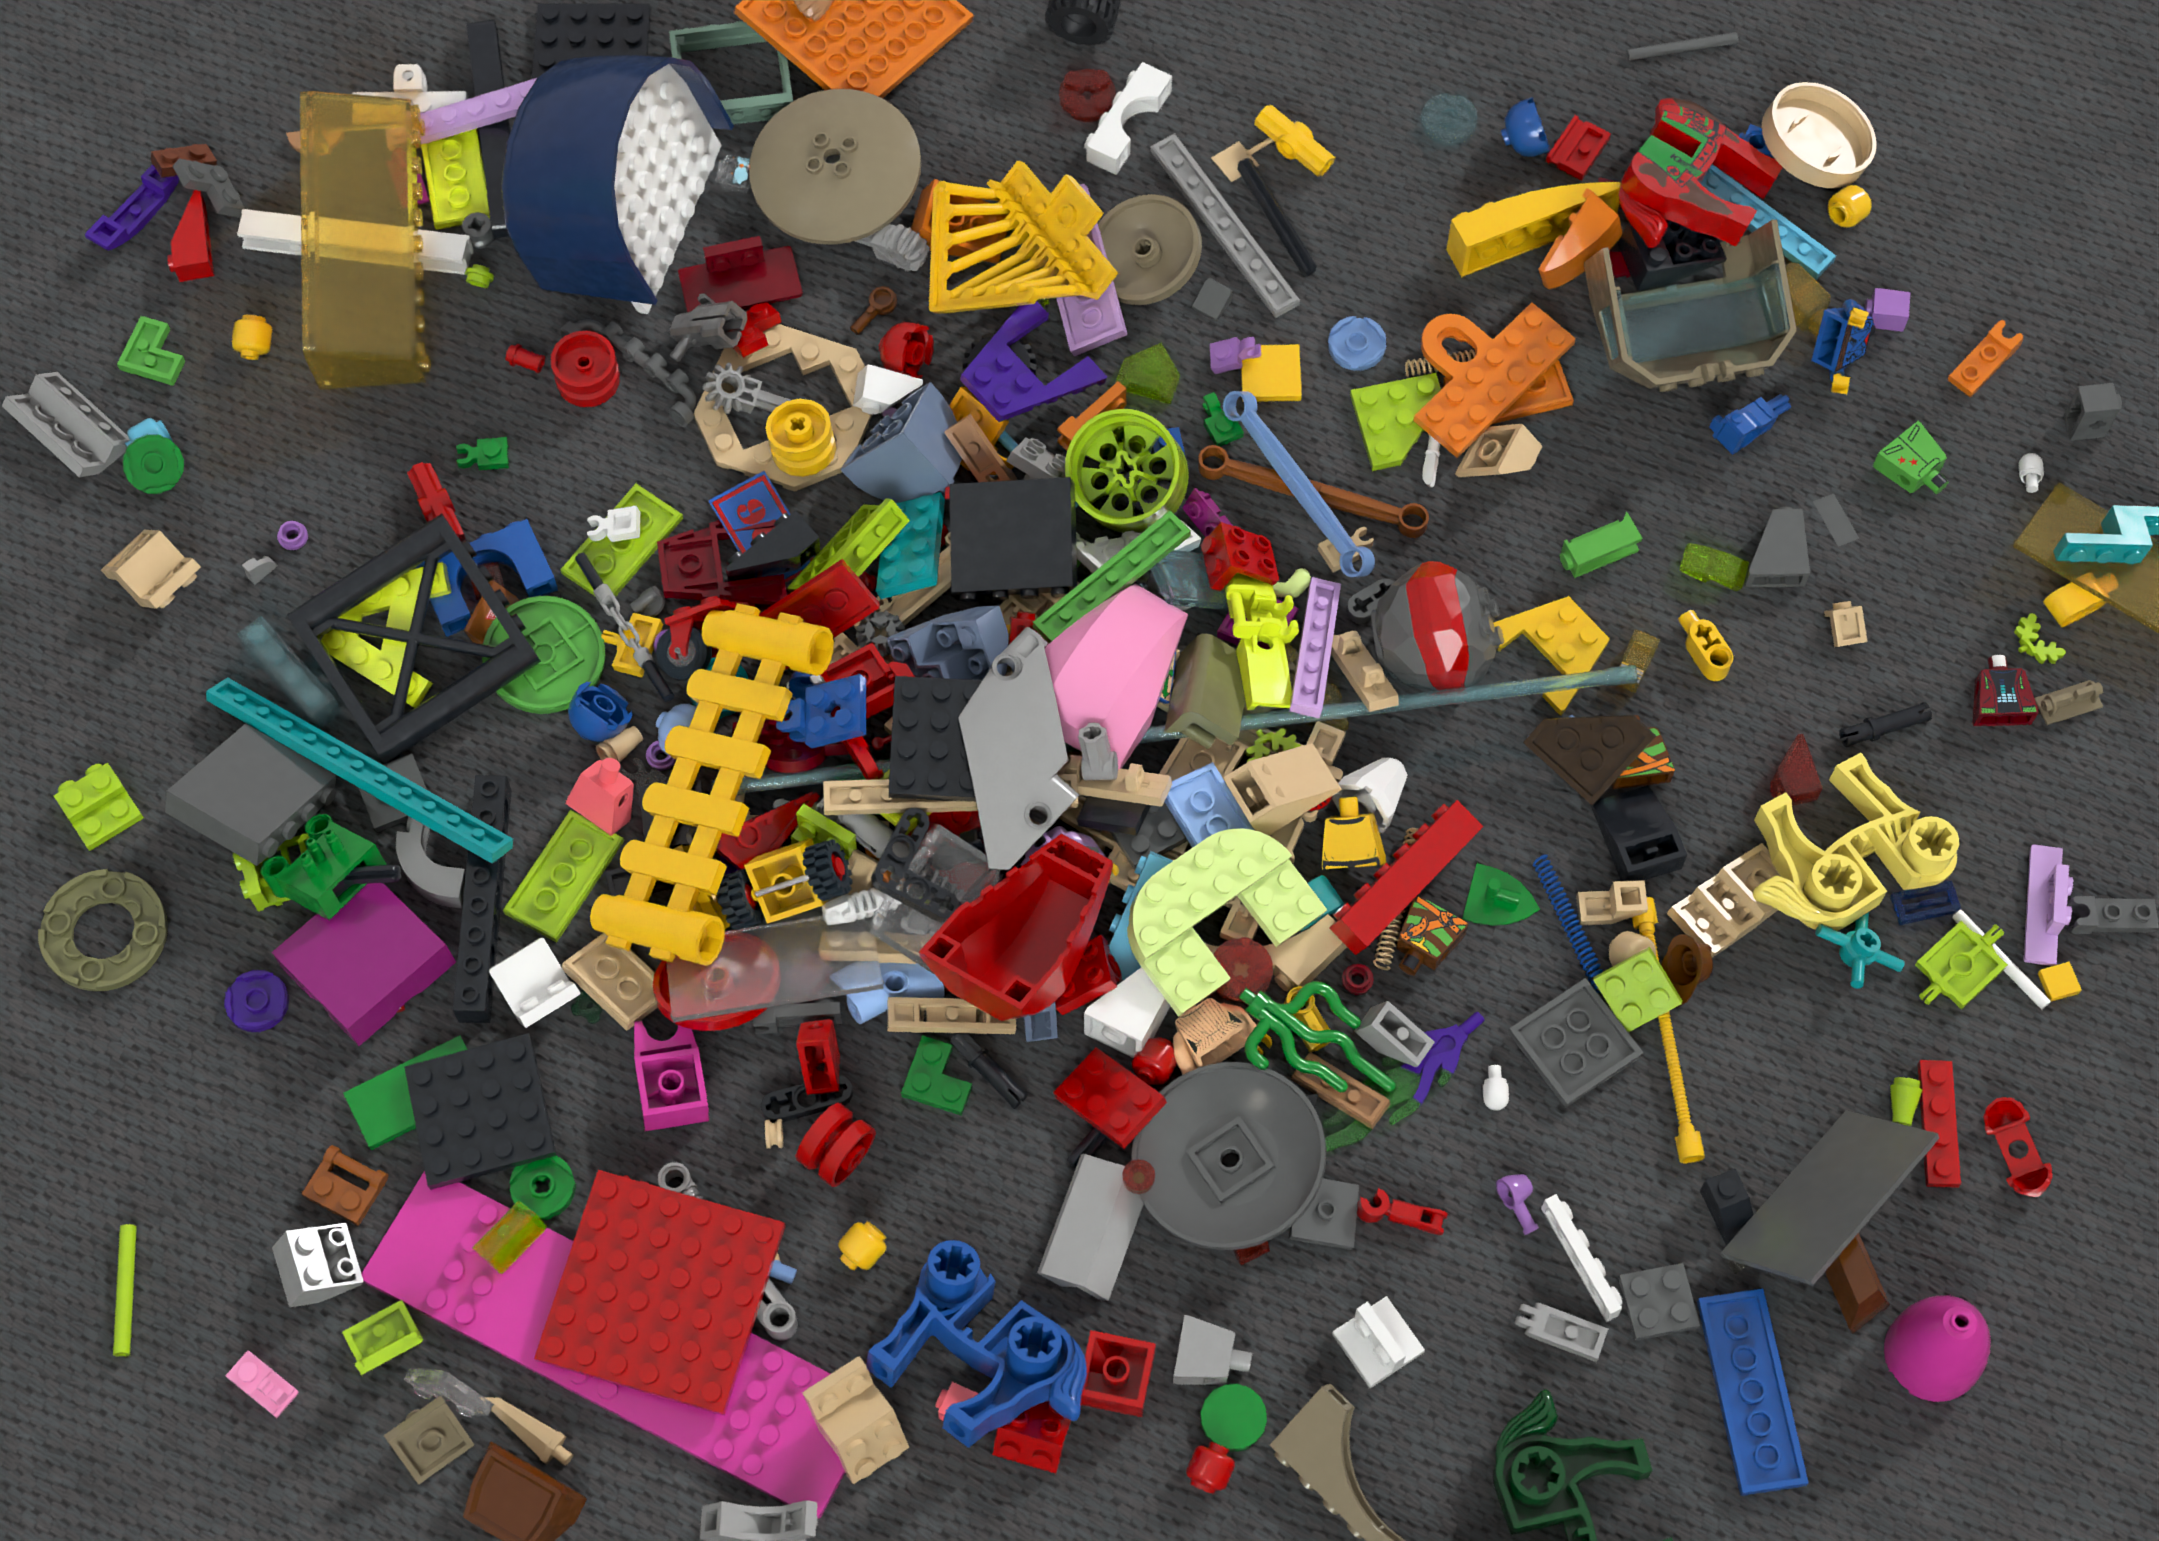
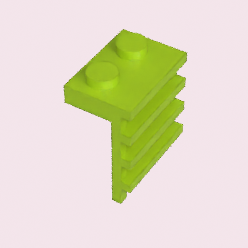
[233,833,309,912]
[342,1300,423,1375]

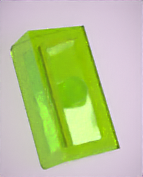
[472,1201,547,1274]

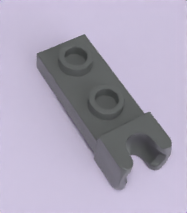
[2067,896,2159,934]
[752,999,842,1034]

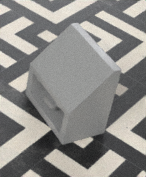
[272,1223,364,1307]

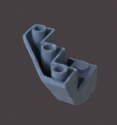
[887,606,1009,680]

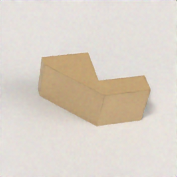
[1576,881,1648,925]

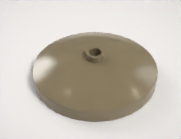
[1098,195,1202,305]

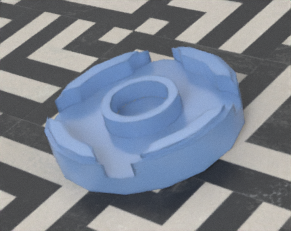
[1328,316,1386,371]

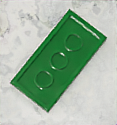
[343,1036,467,1150]

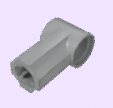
[1078,723,1118,780]

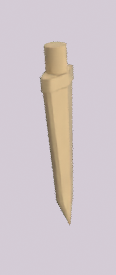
[478,1397,573,1466]

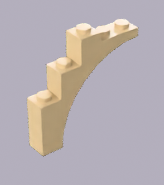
[1205,914,1347,995]

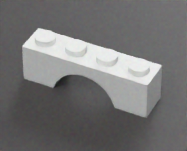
[1084,62,1172,175]

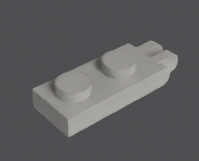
[1515,1303,1608,1362]

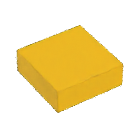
[2038,962,2082,1002]

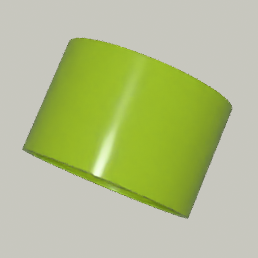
[1065,409,1189,533]

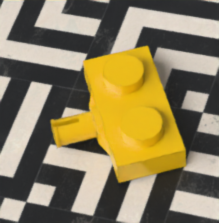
[601,613,663,677]

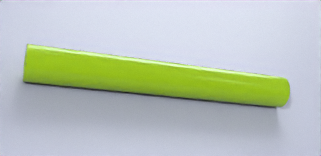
[113,1224,137,1357]

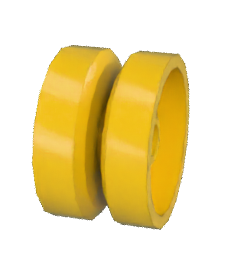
[765,399,836,477]

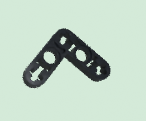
[871,808,959,923]

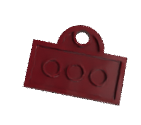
[732,718,849,773]

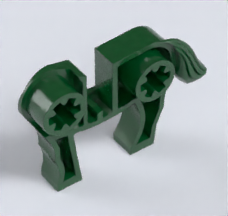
[1493,1389,1673,1541]

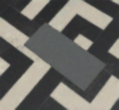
[1813,494,1859,547]

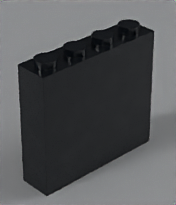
[950,477,1077,602]

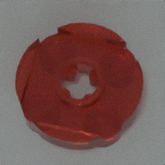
[1059,69,1116,122]
[1213,937,1273,1003]

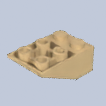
[1223,743,1342,836]

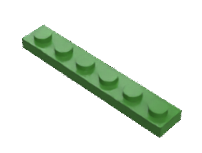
[1033,511,1191,643]

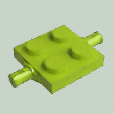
[1915,921,2008,1010]

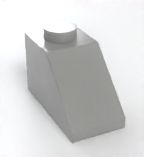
[1354,1001,1434,1067]

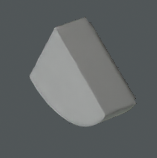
[242,556,278,585]

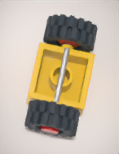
[717,838,853,930]

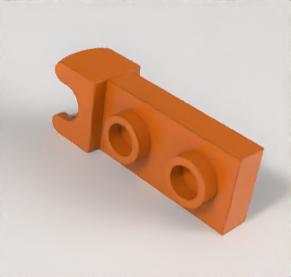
[1948,320,2023,398]
[1057,381,1127,451]

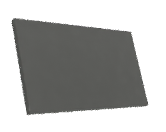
[1720,1110,1939,1285]

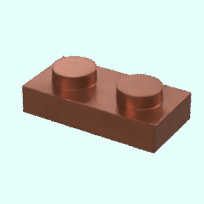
[151,144,217,178]

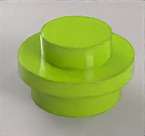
[465,264,494,288]

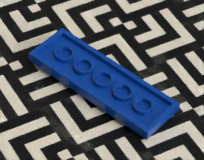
[1697,1289,1809,1496]

